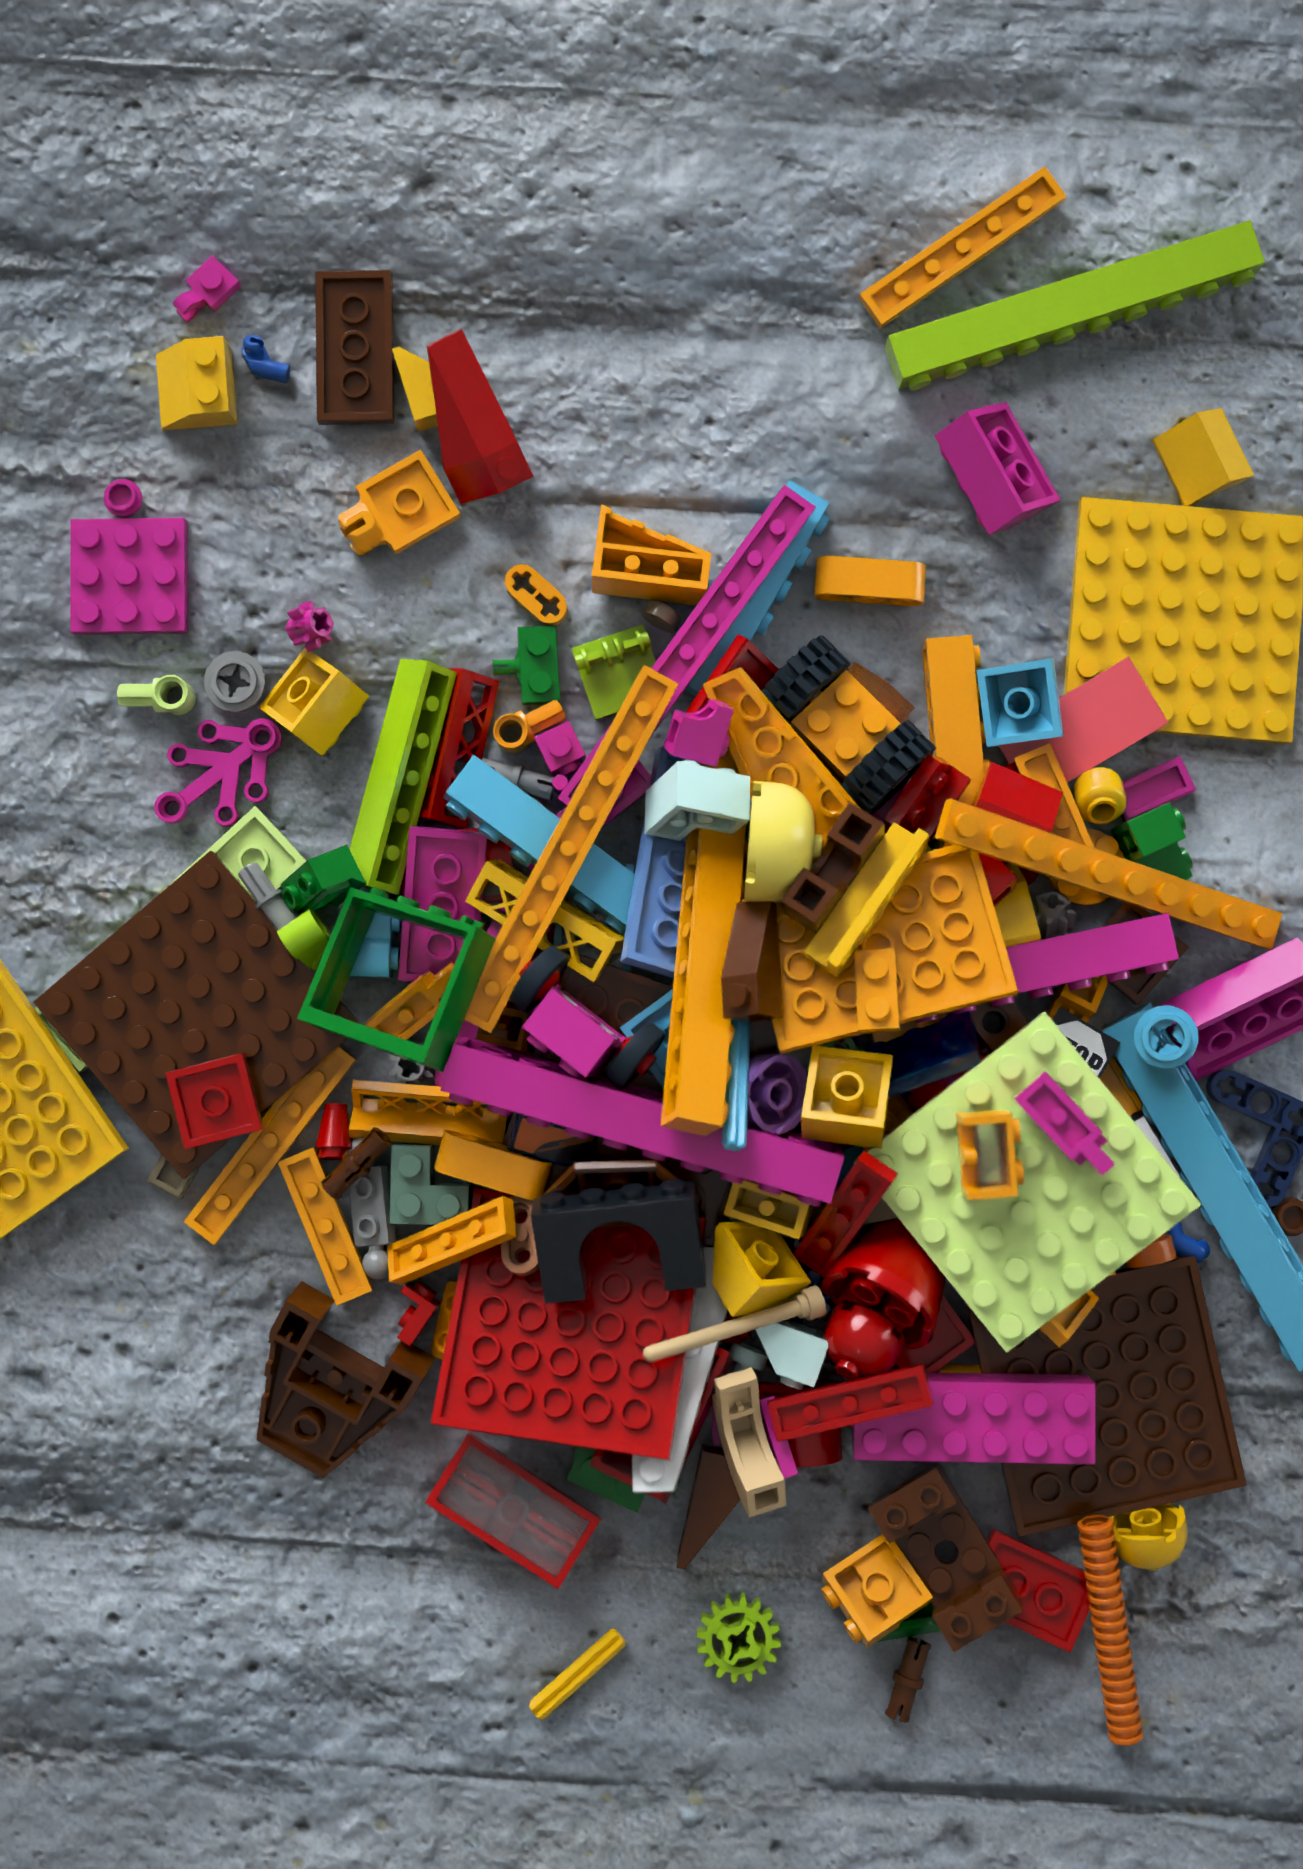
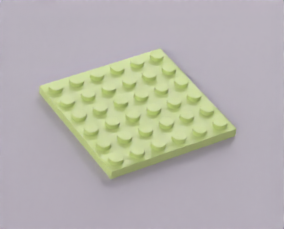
[854,1011,1201,1353]

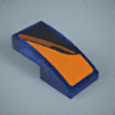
[507,1113,598,1168]

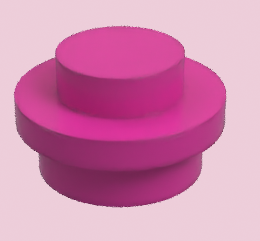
[104,479,143,518]

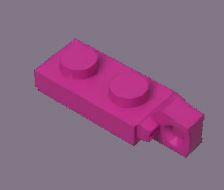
[1014,1071,1115,1176]

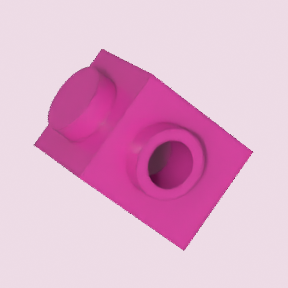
[534,720,586,777]

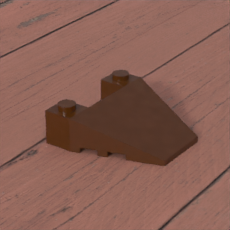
[256,1281,436,1478]

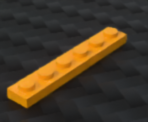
[859,166,1067,329]
[184,1046,358,1245]

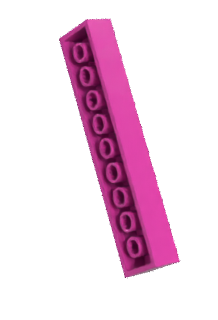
[441,1036,844,1206]

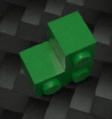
[1110,802,1193,880]

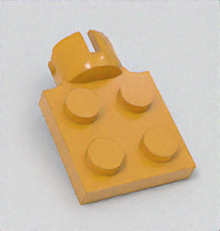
[338,449,461,555]

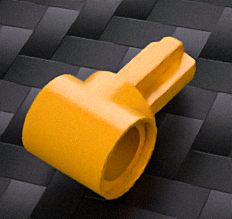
[493,700,566,753]

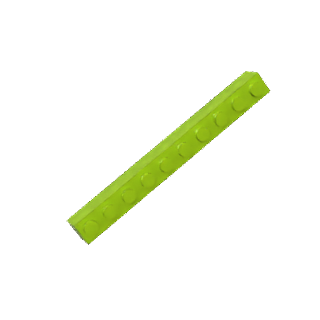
[884,220,1265,391]

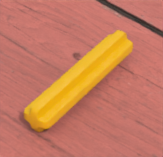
[529,1628,626,1720]

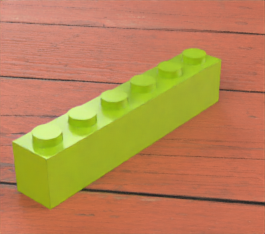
[350,659,457,895]

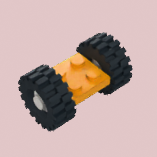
[761,635,936,815]

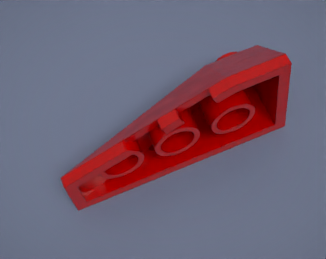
[426,329,534,504]

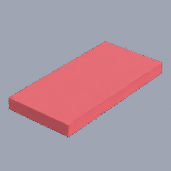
[998,656,1169,783]

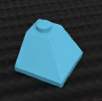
[977,658,1064,747]

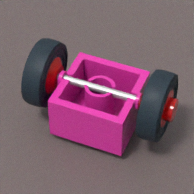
[509,946,666,1089]

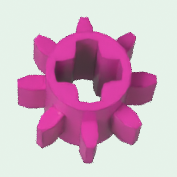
[285,601,334,652]

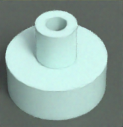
[729,1343,768,1372]

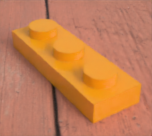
[1014,743,1095,848]

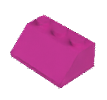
[934,402,1061,535]

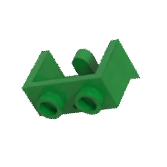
[280,845,366,914]

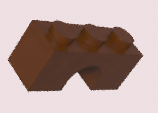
[781,803,885,934]

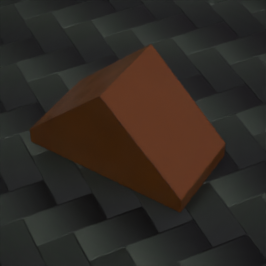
[476,1007,535,1053]

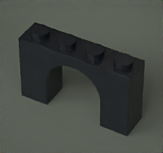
[530,1179,706,1304]

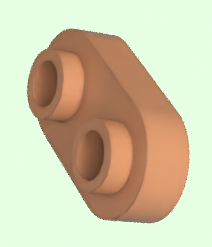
[501,1196,539,1276]

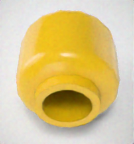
[1073,767,1126,824]

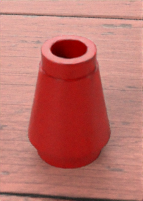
[315,1103,352,1160]

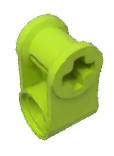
[277,909,330,972]

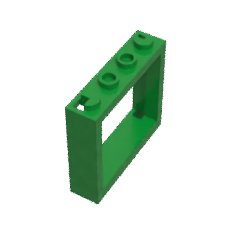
[297,887,496,1072]

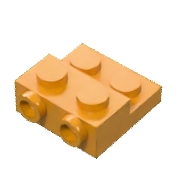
[820,1534,933,1648]

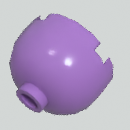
[747,1053,808,1134]

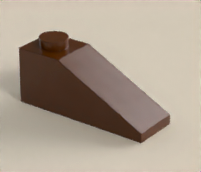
[721,901,783,1023]
[677,1444,740,1570]

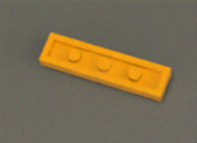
[278,1147,374,1306]
[387,1196,516,1285]

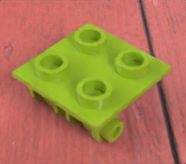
[571,624,656,720]

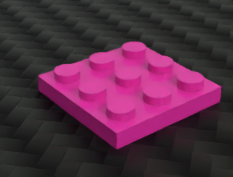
[70,518,188,635]

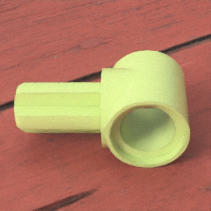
[117,675,196,715]

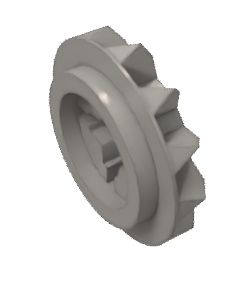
[204,651,266,712]

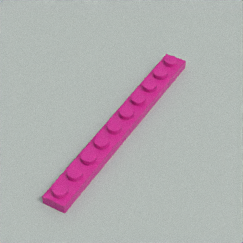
[557,485,816,806]

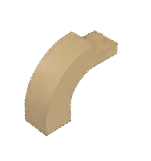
[712,1368,786,1518]

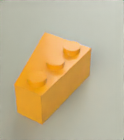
[592,504,711,606]

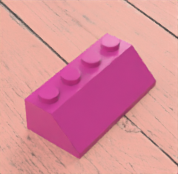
[1159,938,1303,1081]

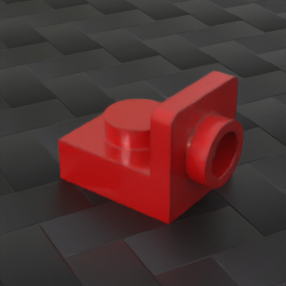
[397,1281,441,1346]

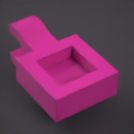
[172,255,241,323]

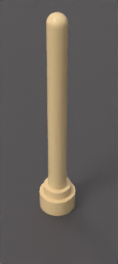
[643,1285,826,1362]

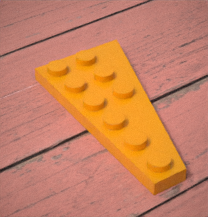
[703,667,861,866]

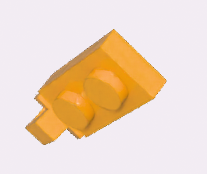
[365,962,454,1040]

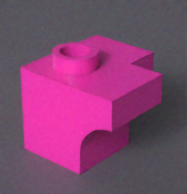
[663,699,734,767]

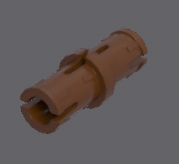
[321,1127,392,1199]
[885,1636,932,1723]

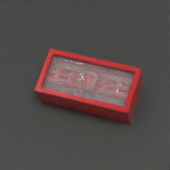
[425,1431,601,1589]

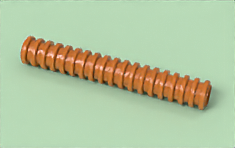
[1077,1515,1144,1746]

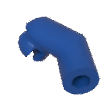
[241,335,290,384]
[1165,1221,1210,1264]

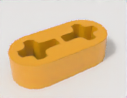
[505,564,568,626]

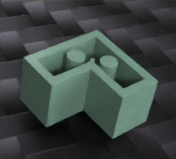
[390,1143,473,1225]

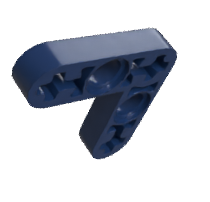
[1206,1070,1303,1207]

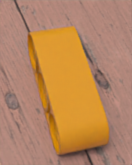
[814,556,926,606]
[434,1130,553,1201]

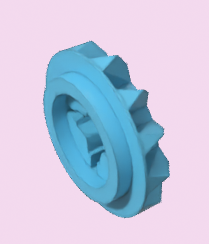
[1133,1005,1199,1069]

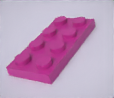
[398,826,488,982]

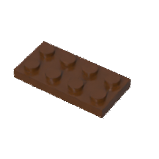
[315,270,395,425]

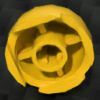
[1109,1503,1188,1571]

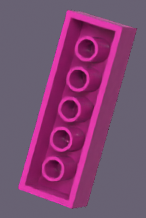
[852,1372,1095,1464]

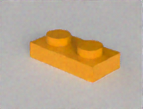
[854,948,899,1033]

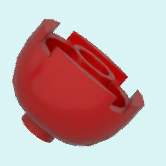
[824,1304,905,1380]

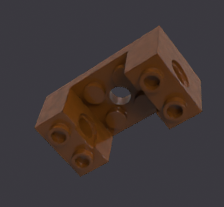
[868,1462,1023,1652]

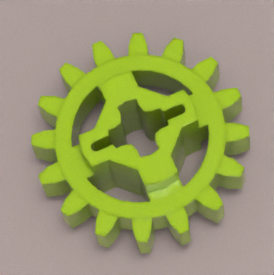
[696,1592,781,1683]

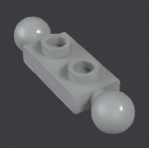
[349,1138,396,1280]

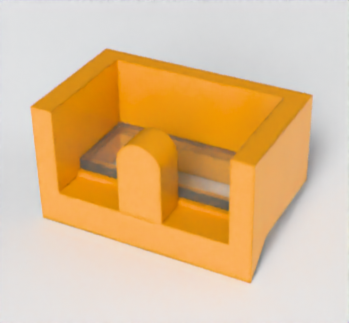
[956,1110,1024,1200]

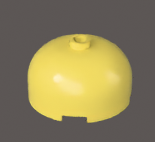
[744,781,822,903]

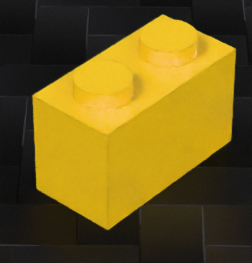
[723,1179,814,1239]

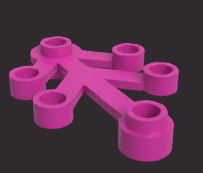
[154,718,282,827]

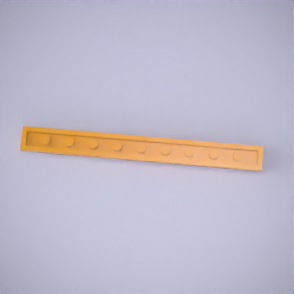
[464,665,678,1033]
[935,799,1283,950]

